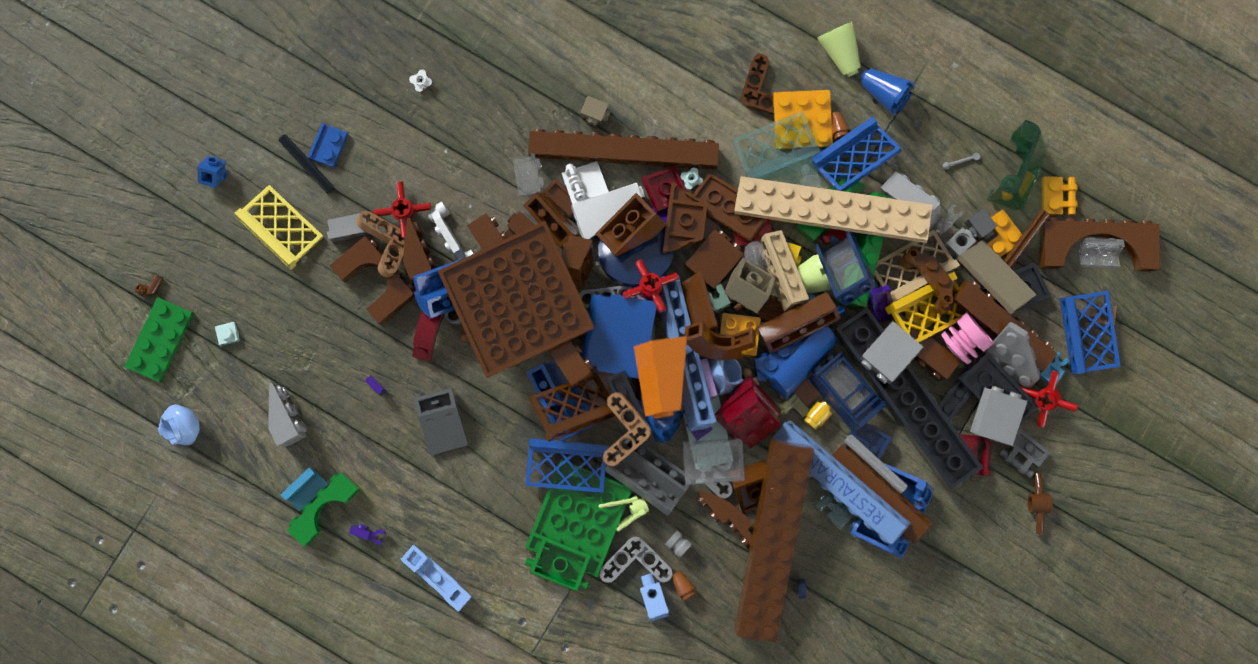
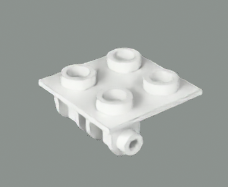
[562,161,608,204]

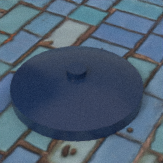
[598,227,674,287]

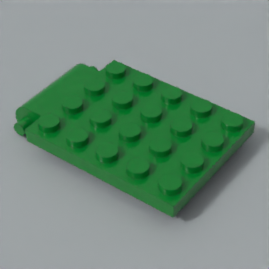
[524,460,632,592]

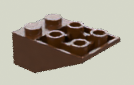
[403,218,437,284]

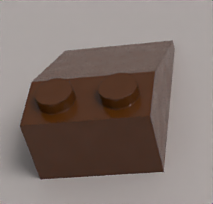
[596,193,667,257]

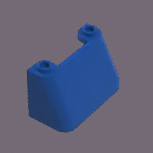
[851,464,933,558]

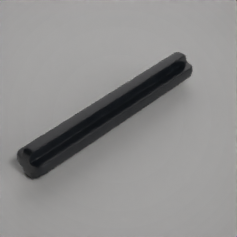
[278,134,334,193]

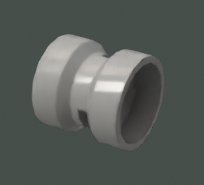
[665,530,692,558]

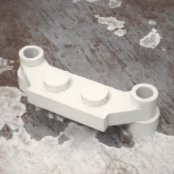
[427,201,474,261]

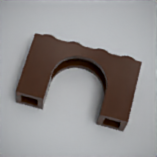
[329,236,416,326]

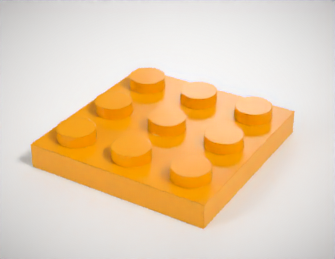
[773,90,833,150]

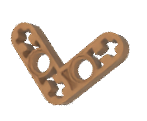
[356,211,405,277]
[603,392,652,466]

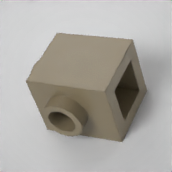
[580,96,611,126]

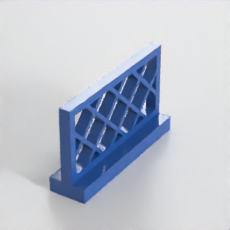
[812,116,902,191]
[1059,290,1121,374]
[525,438,607,493]

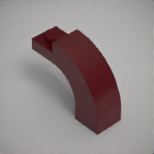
[412,311,445,362]

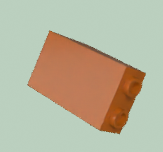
[634,336,687,419]

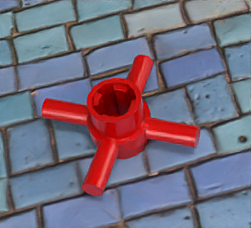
[373,181,432,239]
[622,260,679,313]
[1021,371,1078,427]

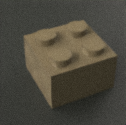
[724,258,776,313]

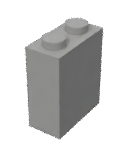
[860,321,923,384]
[970,386,1027,446]

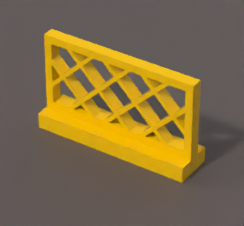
[885,272,963,343]

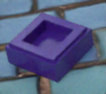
[365,375,386,395]

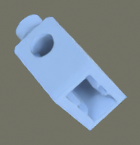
[640,574,669,622]

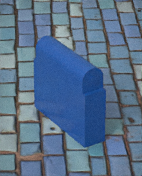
[580,294,656,378]

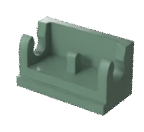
[708,284,731,315]

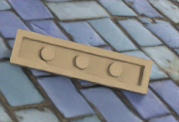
[758,230,809,312]

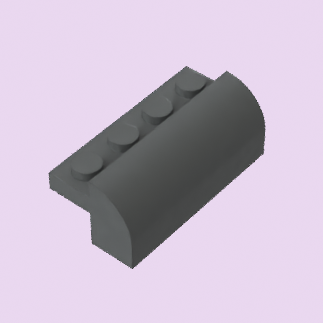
[605,433,694,516]

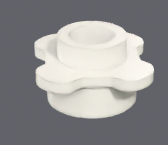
[409,70,432,92]

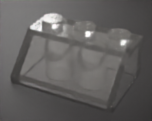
[682,438,745,484]

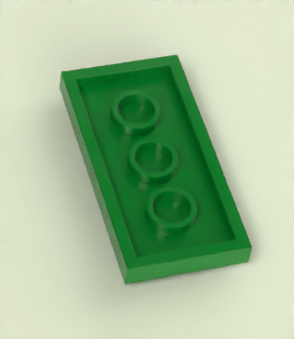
[124,297,194,383]

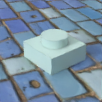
[215,322,240,346]

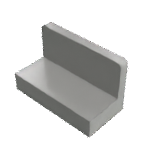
[327,213,369,243]

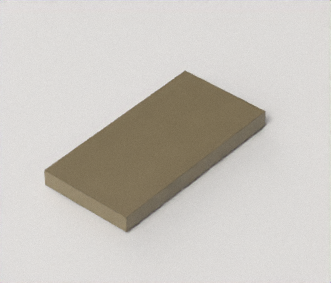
[957,240,1036,314]

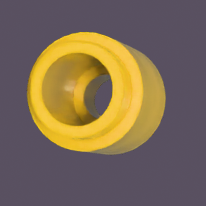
[804,401,832,430]

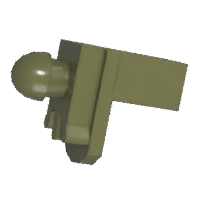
[779,393,810,417]

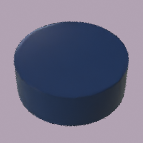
[797,579,806,599]

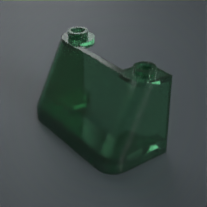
[987,120,1047,211]

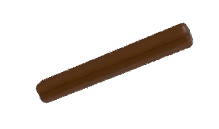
[1003,209,1050,268]

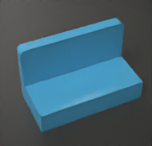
[281,467,328,511]

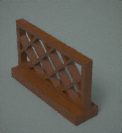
[529,372,619,442]

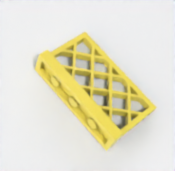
[235,185,324,270]

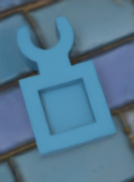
[1039,352,1068,385]

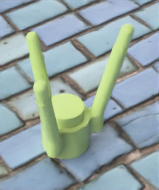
[599,496,649,531]

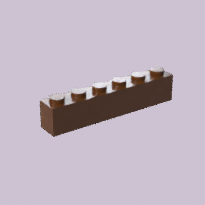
[952,281,1057,372]
[832,443,934,544]

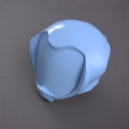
[708,358,743,395]
[158,404,199,446]

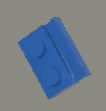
[308,123,349,168]

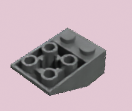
[414,388,468,455]

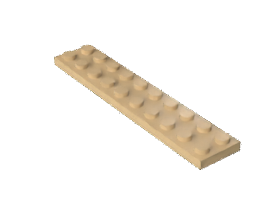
[734,176,933,243]

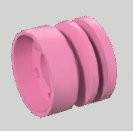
[941,313,994,365]

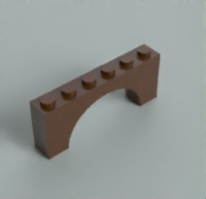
[1039,218,1160,272]

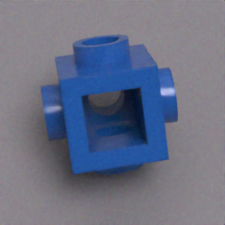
[197,156,228,188]

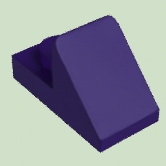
[867,285,893,323]

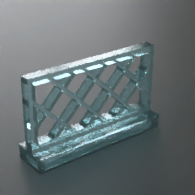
[732,111,820,179]

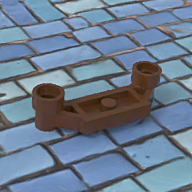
[900,248,955,315]

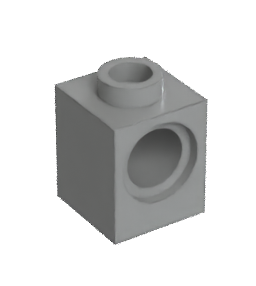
[944,227,976,259]

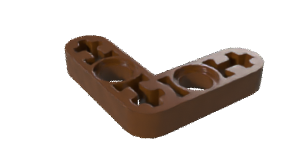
[740,54,774,115]

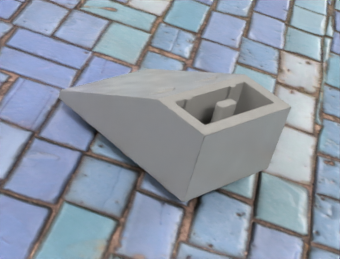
[268,383,307,447]

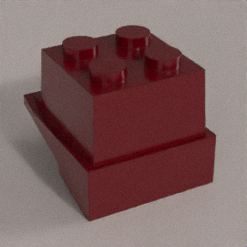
[714,376,782,448]

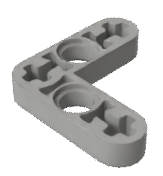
[600,536,672,583]

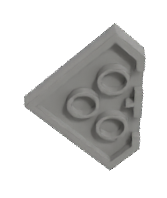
[981,322,1041,389]

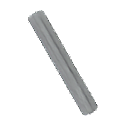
[845,434,908,494]

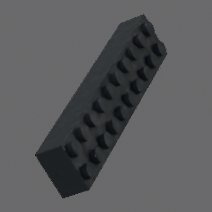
[833,307,983,491]

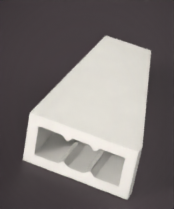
[571,183,644,239]

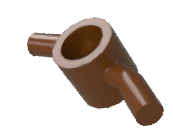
[1027,473,1053,534]

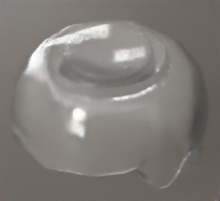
[744,241,771,269]

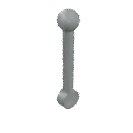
[943,153,980,169]

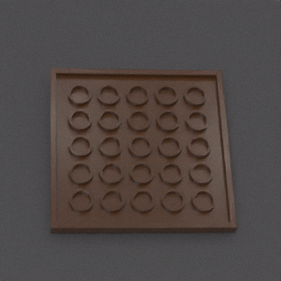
[438,221,595,378]

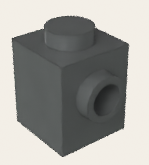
[964,208,997,240]

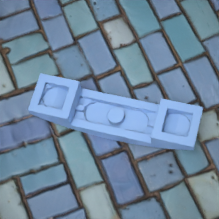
[401,545,472,612]

